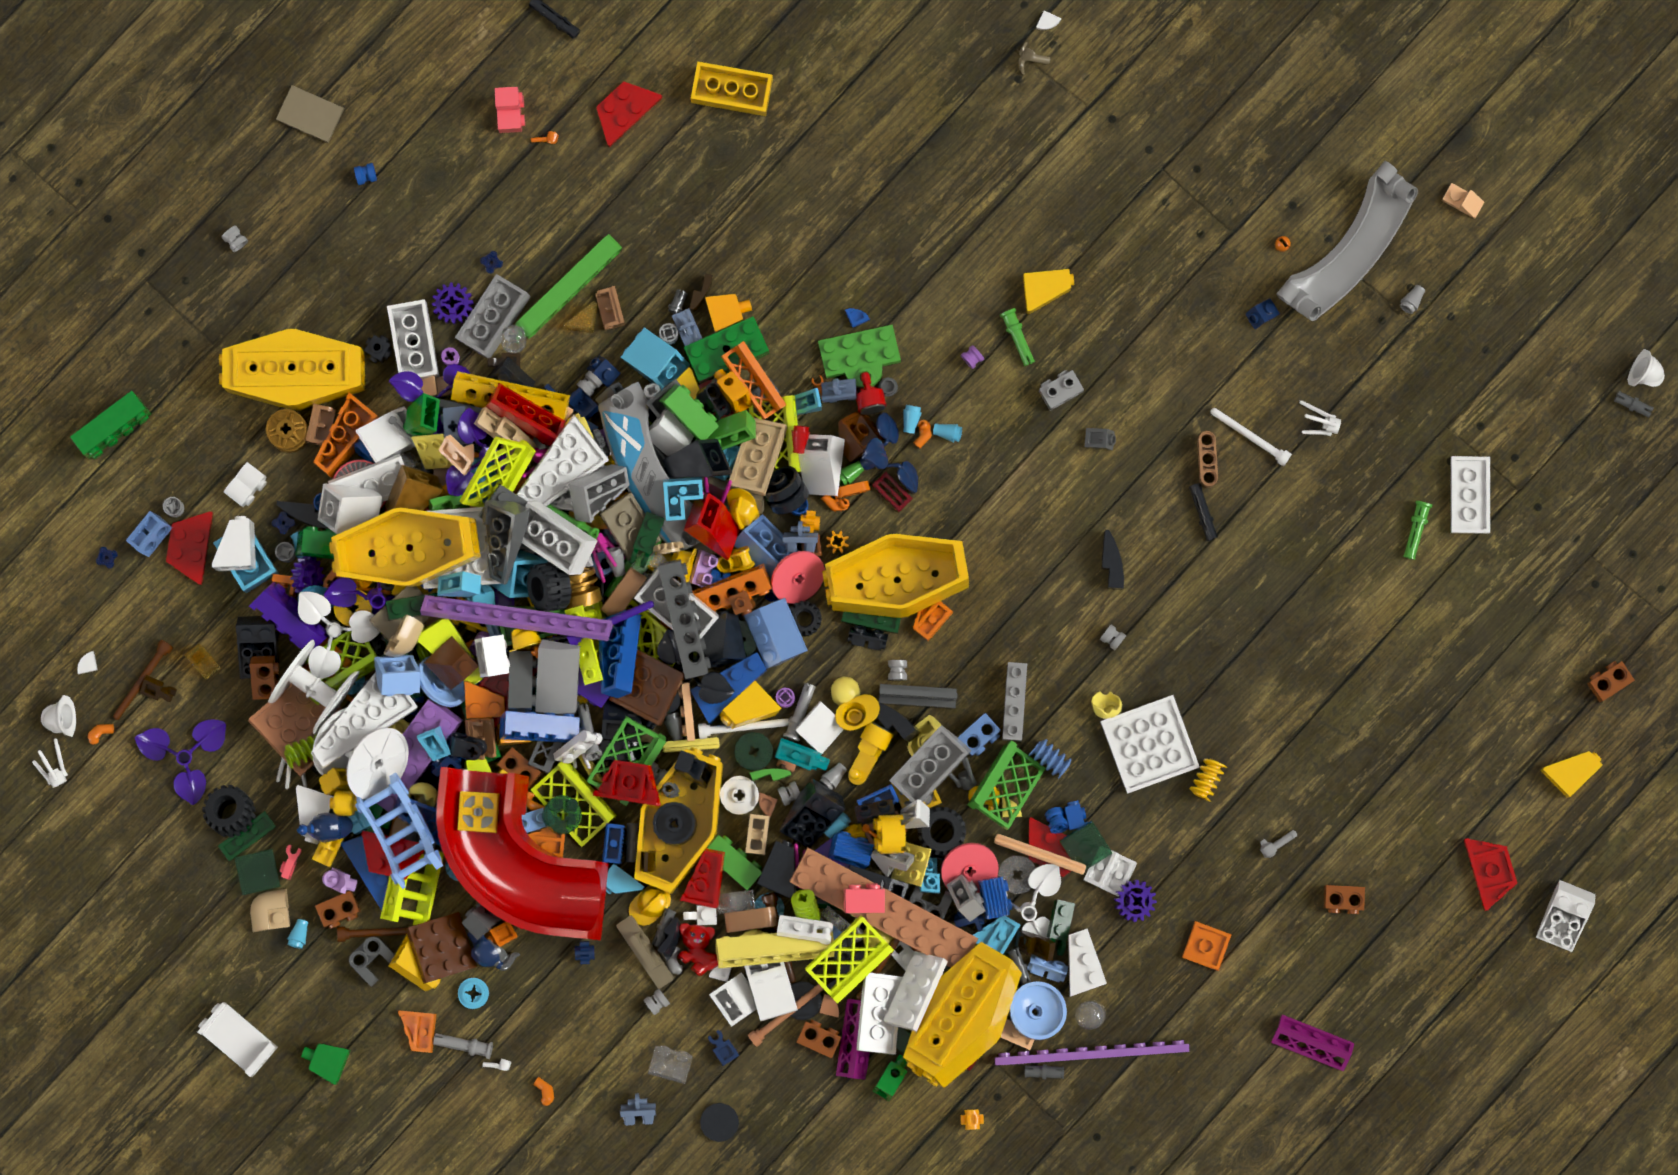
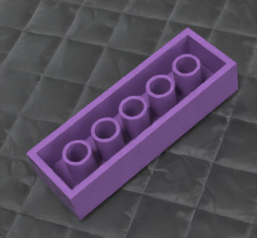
[377,699,464,812]

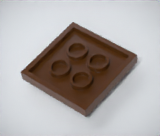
[609,649,685,726]
[406,912,477,984]

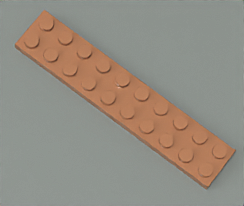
[789,847,978,968]

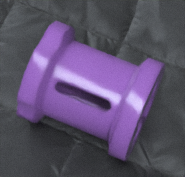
[441,348,460,366]

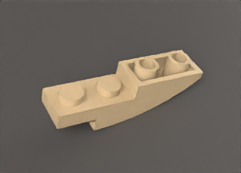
[474,407,538,468]

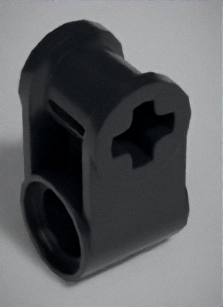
[696,383,732,422]
[449,732,487,760]

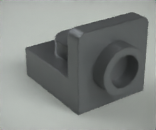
[1084,428,1116,450]

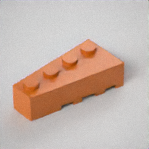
[313,393,379,478]

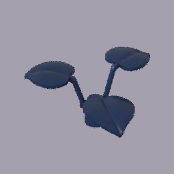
[860,412,918,494]

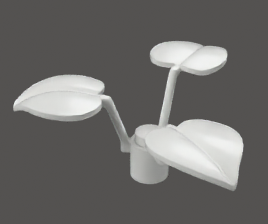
[298,591,380,679]
[979,864,1061,939]

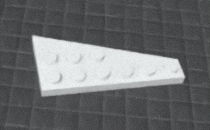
[517,414,609,506]
[311,672,418,769]

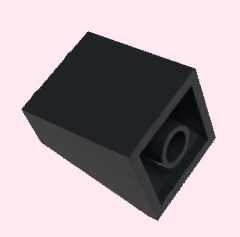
[662,439,732,478]
[693,611,746,668]
[757,839,795,899]

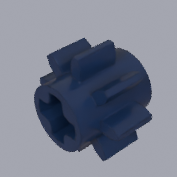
[575,941,595,965]

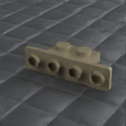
[616,915,674,989]

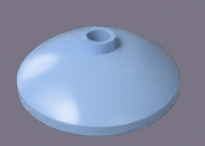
[418,656,465,707]
[1009,981,1067,1040]

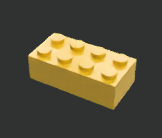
[691,62,773,116]

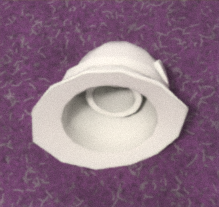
[1627,349,1665,387]
[41,695,76,737]

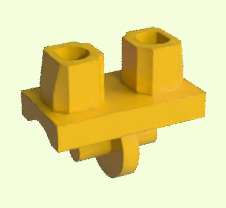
[312,838,344,867]

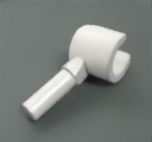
[483,1058,511,1071]

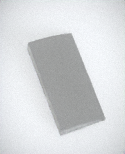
[455,274,531,359]
[535,639,580,714]
[889,725,972,802]

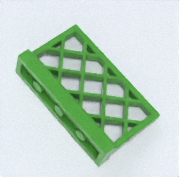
[586,716,666,806]
[967,740,1046,830]

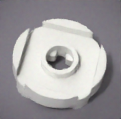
[720,776,759,815]

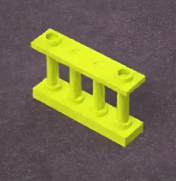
[565,602,606,685]
[380,852,444,925]

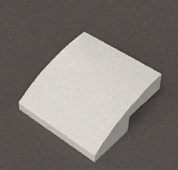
[794,701,844,753]
[1084,845,1137,897]

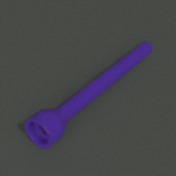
[566,600,654,645]

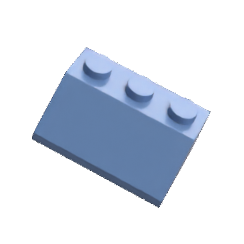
[734,514,800,580]
[744,598,808,668]

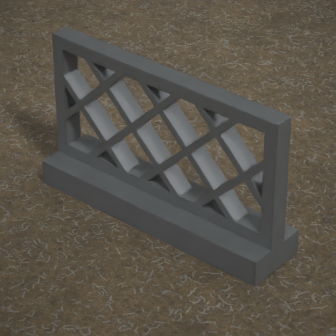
[879,684,957,708]

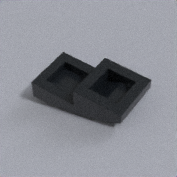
[658,917,681,962]

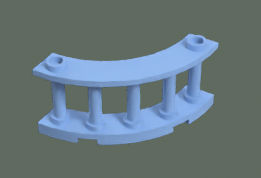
[355,772,443,889]

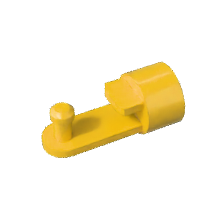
[848,722,894,785]

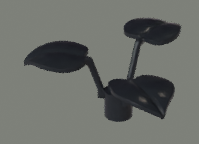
[657,629,735,714]

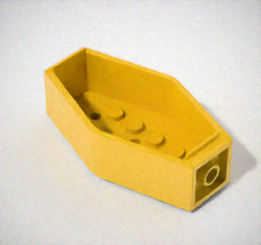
[219,329,365,410]
[329,508,481,587]
[822,534,969,618]
[634,747,723,894]
[903,942,1022,1088]

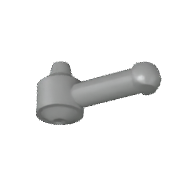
[1260,830,1297,858]

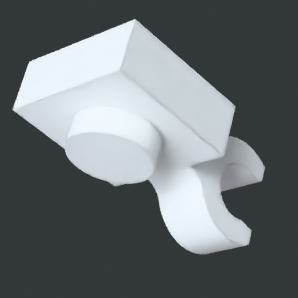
[683,906,717,925]

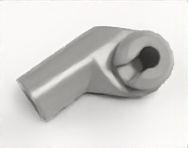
[665,947,683,975]

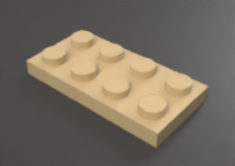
[729,418,787,496]

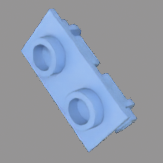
[522,806,554,833]
[1027,954,1068,982]

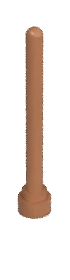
[748,984,824,1047]

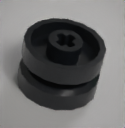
[764,466,809,514]
[653,802,697,846]

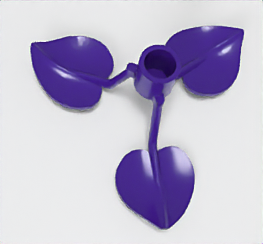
[388,364,471,434]
[445,408,529,496]
[324,550,395,615]
[135,719,226,805]

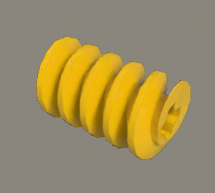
[1190,759,1227,802]

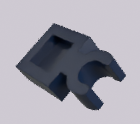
[708,1030,739,1066]

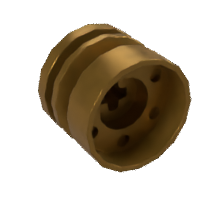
[266,409,309,453]
[565,567,602,610]

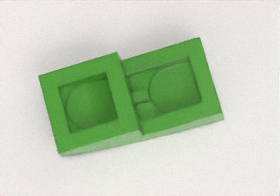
[428,495,471,511]
[750,769,791,782]

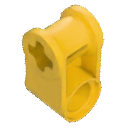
[716,546,755,573]

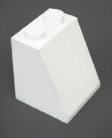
[317,484,382,534]
[212,516,256,571]
[296,785,334,845]

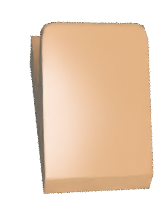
[1442,183,1484,219]
[421,376,452,397]
[438,435,474,475]

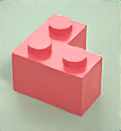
[495,87,525,133]
[844,883,885,913]

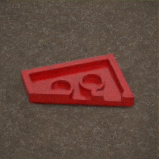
[680,848,725,908]

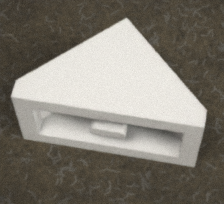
[900,800,930,829]

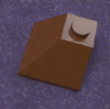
[839,411,884,462]
[424,636,479,690]

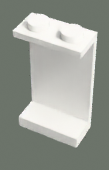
[198,1002,278,1077]

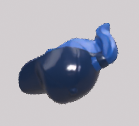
[297,813,353,842]

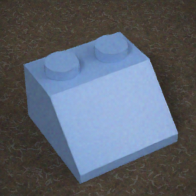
[374,655,421,696]

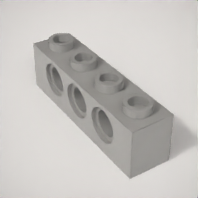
[1002,662,1027,742]

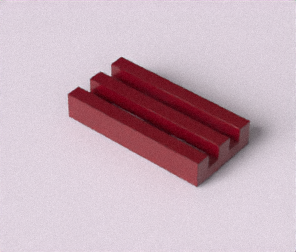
[872,472,913,512]

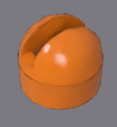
[1275,236,1291,252]

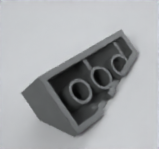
[483,500,530,585]

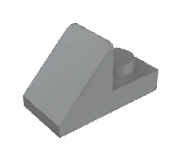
[871,849,915,877]

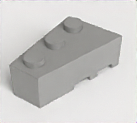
[568,464,630,523]

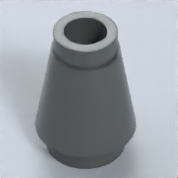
[663,712,684,741]

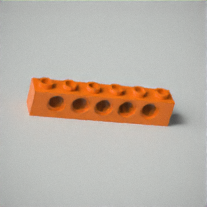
[661,563,772,630]

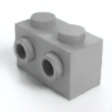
[1039,370,1084,411]
[946,874,985,922]

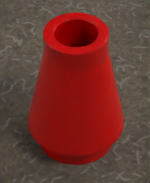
[791,425,810,454]

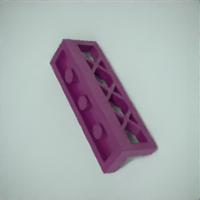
[836,999,870,1080]
[1271,1015,1354,1071]

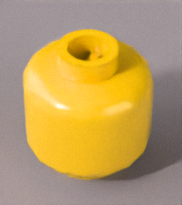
[330,791,358,816]

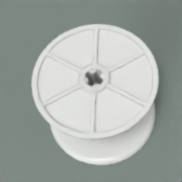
[268,639,360,735]
[313,708,409,800]

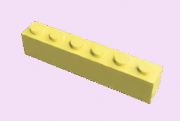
[716,929,835,968]

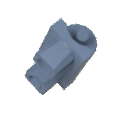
[672,308,702,346]
[821,378,857,403]
[783,521,818,552]
[620,1093,656,1126]

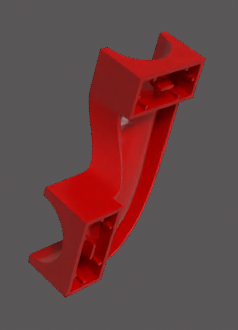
[436,767,609,940]

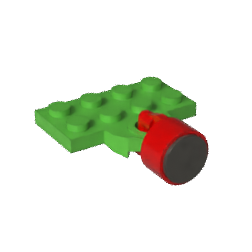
[818,325,901,415]

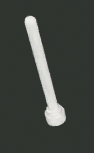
[1211,408,1292,467]
[698,718,790,739]

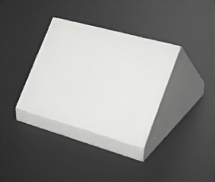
[649,409,694,457]

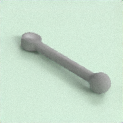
[388,416,415,447]

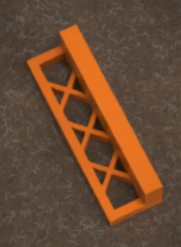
[721,341,786,420]

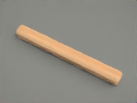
[994,834,1086,874]

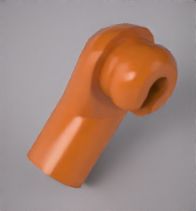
[913,420,932,449]
[821,495,850,511]
[533,1077,554,1106]

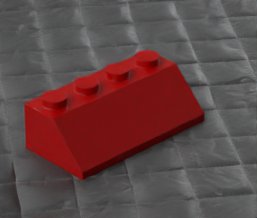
[485,383,565,446]

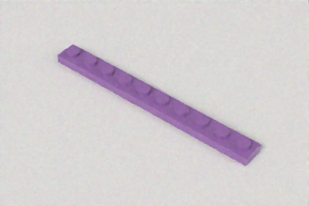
[420,595,613,641]
[994,1040,1189,1065]

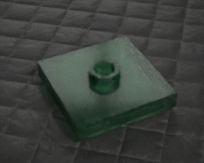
[1059,820,1113,870]
[235,849,281,895]

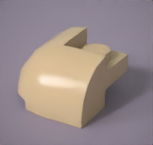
[384,615,424,657]
[250,889,290,932]

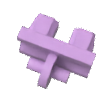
[689,550,718,587]
[322,867,357,894]

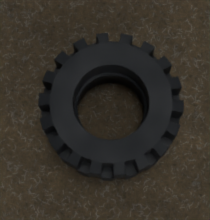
[527,562,571,612]
[202,785,256,838]
[917,807,966,856]

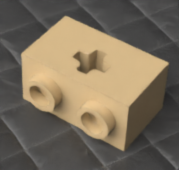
[745,814,770,856]

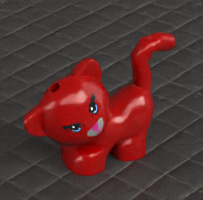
[677,923,718,976]

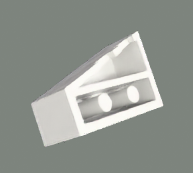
[1068,929,1107,997]

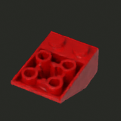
[684,493,740,560]

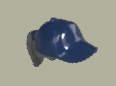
[467,932,520,971]

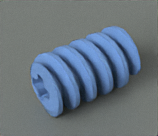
[1028,739,1072,779]

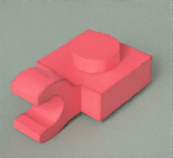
[280,845,302,880]

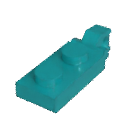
[775,738,830,771]

